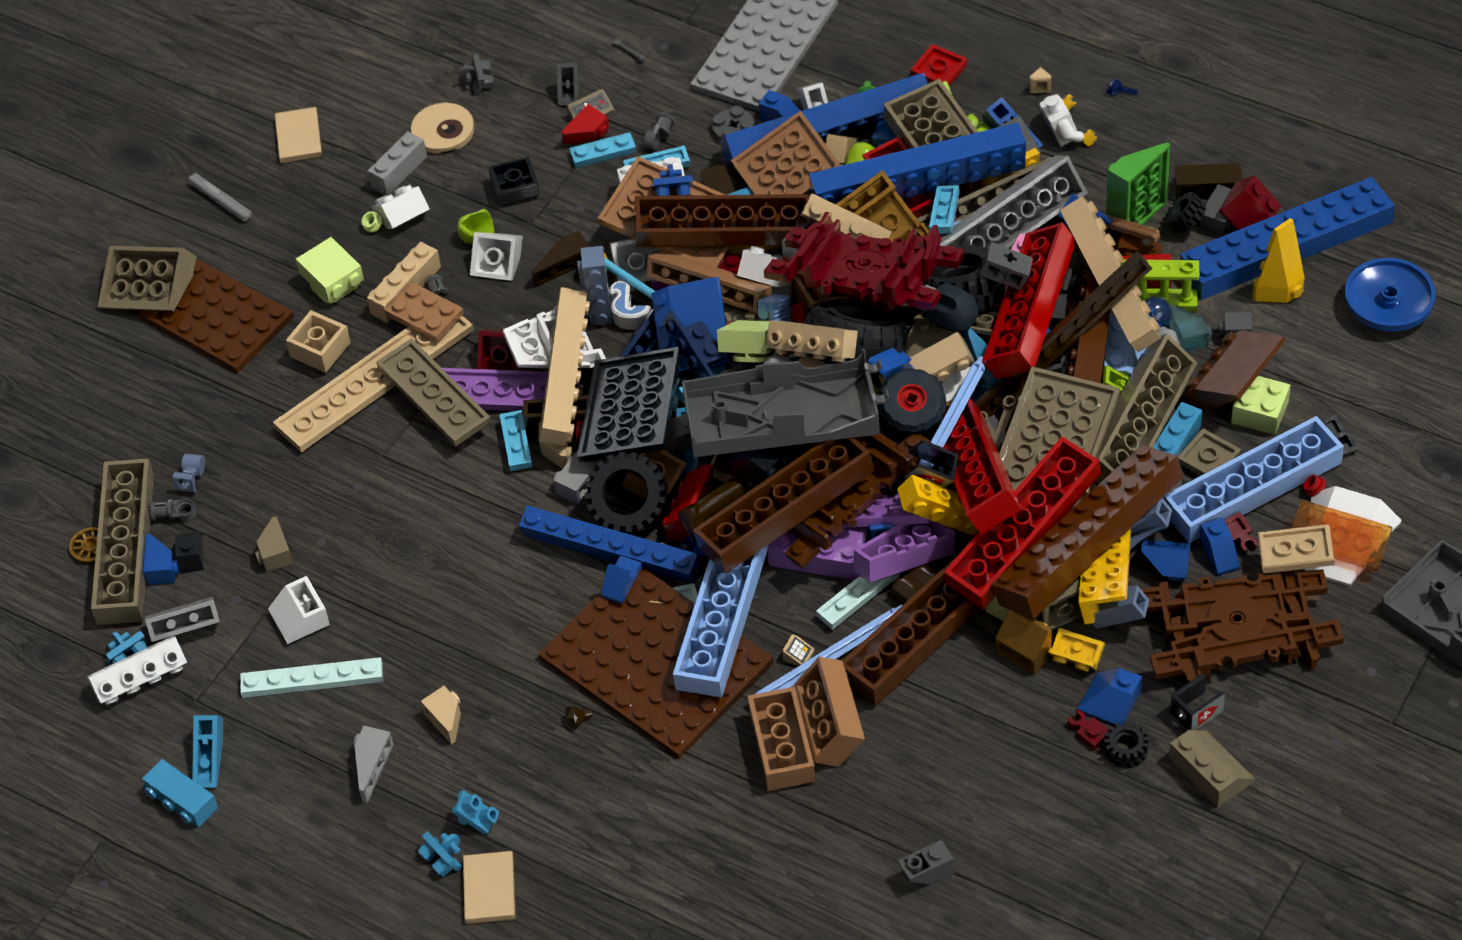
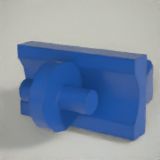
[651,164,693,196]

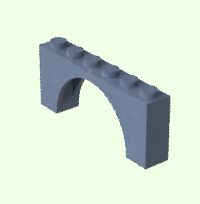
[1092,498,1172,629]

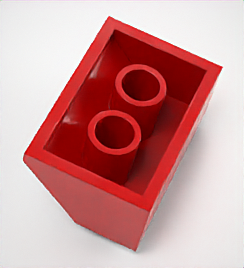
[662,464,715,545]

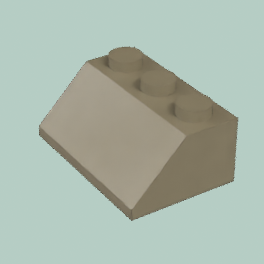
[1169,730,1255,807]

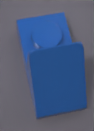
[601,556,642,604]

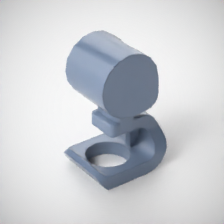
[173,453,205,493]

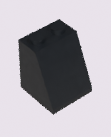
[713,445,793,485]

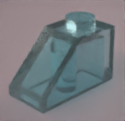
[1170,305,1212,352]

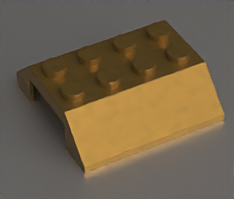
[835,170,929,242]

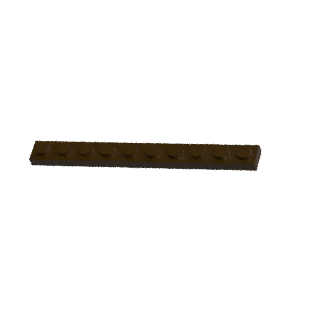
[974,251,1152,418]

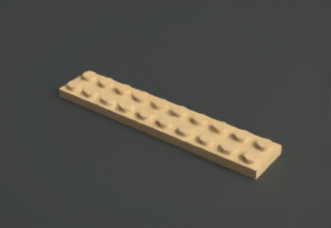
[273,316,474,452]

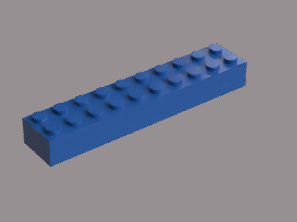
[719,73,928,167]
[809,122,1026,204]
[1180,177,1395,300]

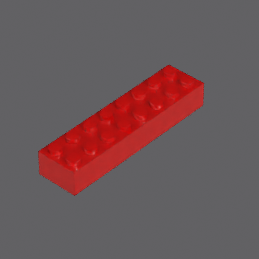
[982,222,1076,379]
[935,398,1021,534]
[944,436,1101,610]

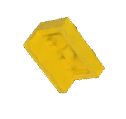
[1048,628,1105,672]

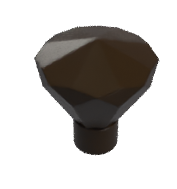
[565,706,592,729]

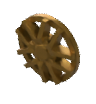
[69,527,98,565]

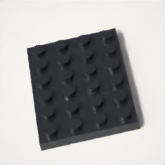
[577,347,682,463]

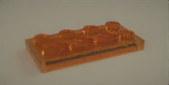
[1291,499,1392,572]

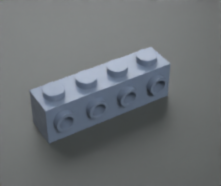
[577,246,612,325]

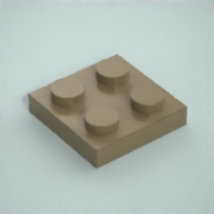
[1178,428,1241,476]

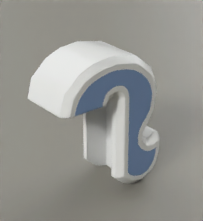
[609,281,651,330]

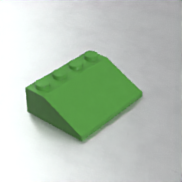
[1106,142,1170,237]

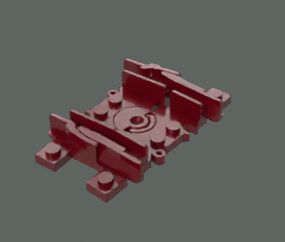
[764,212,964,310]

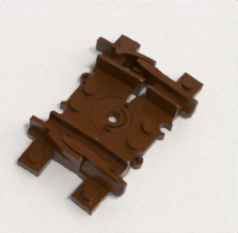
[750,428,930,569]
[1141,569,1344,682]

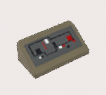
[567,89,614,120]

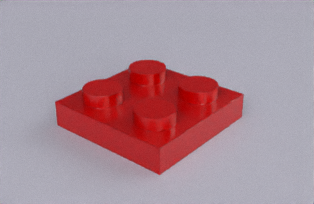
[910,44,968,87]

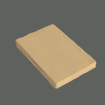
[275,107,322,163]
[1258,524,1335,573]
[463,851,515,924]

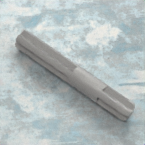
[189,173,251,222]

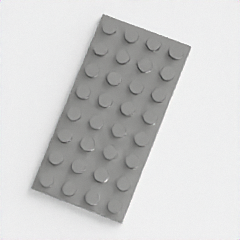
[690,0,838,112]

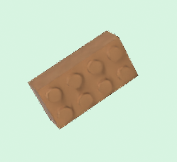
[794,656,865,767]
[748,686,816,791]

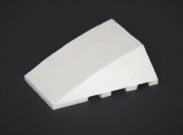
[502,306,606,368]
[1305,486,1401,587]

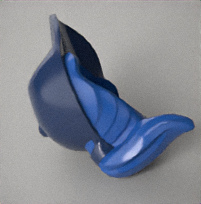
[1145,297,1172,327]

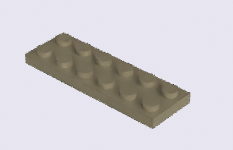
[376,338,491,447]

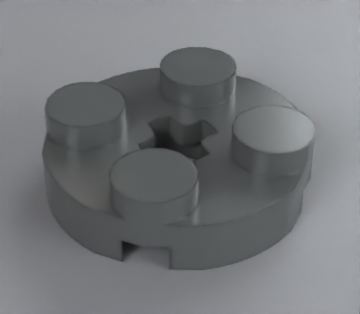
[713,106,755,141]

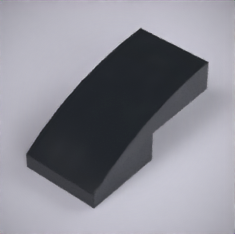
[1321,414,1359,456]

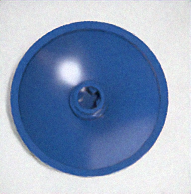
[1344,258,1436,332]

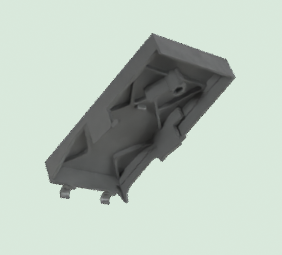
[682,349,889,457]
[1380,540,1462,668]

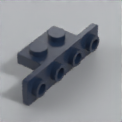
[663,310,725,379]

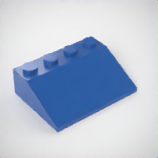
[651,277,731,381]

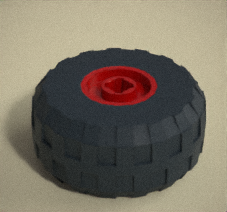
[877,368,946,439]

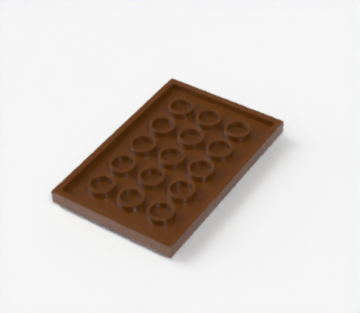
[139,258,294,373]

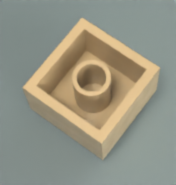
[286,311,351,373]

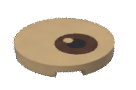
[411,103,474,154]

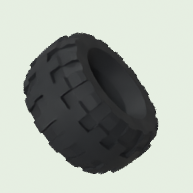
[804,300,908,376]

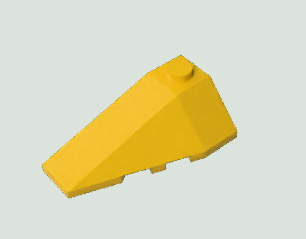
[1252,218,1305,303]

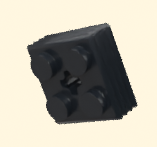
[488,157,540,205]

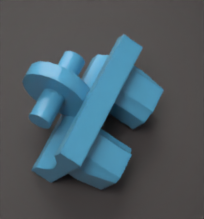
[106,631,147,666]
[452,790,499,834]
[418,831,463,877]

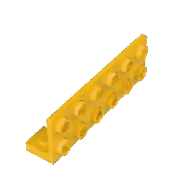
[1079,528,1131,624]

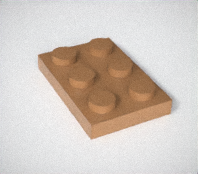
[385,282,464,342]

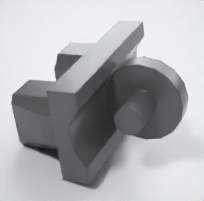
[458,53,494,95]

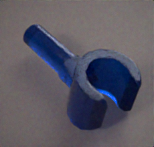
[1107,79,1138,95]

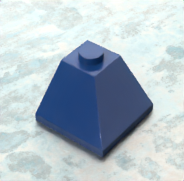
[1141,539,1191,581]
[1077,668,1142,726]

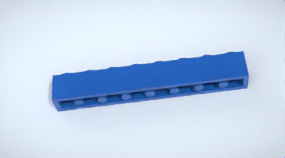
[518,505,702,584]

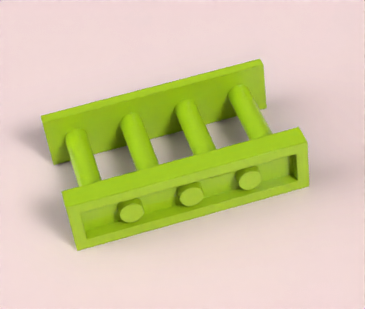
[1122,259,1199,312]

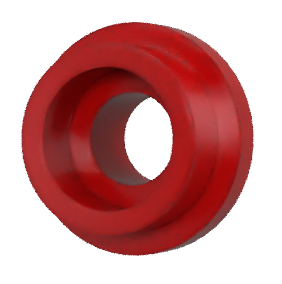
[1303,474,1325,497]

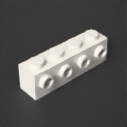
[86,636,187,705]

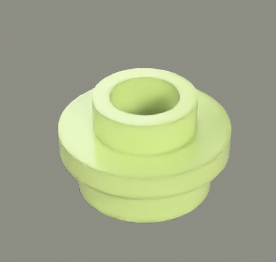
[362,211,383,232]

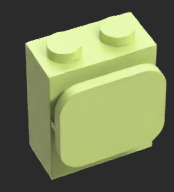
[296,237,364,303]
[717,320,781,362]

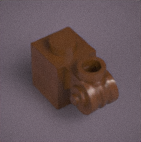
[1118,233,1163,256]

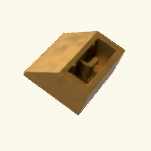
[996,610,1052,675]

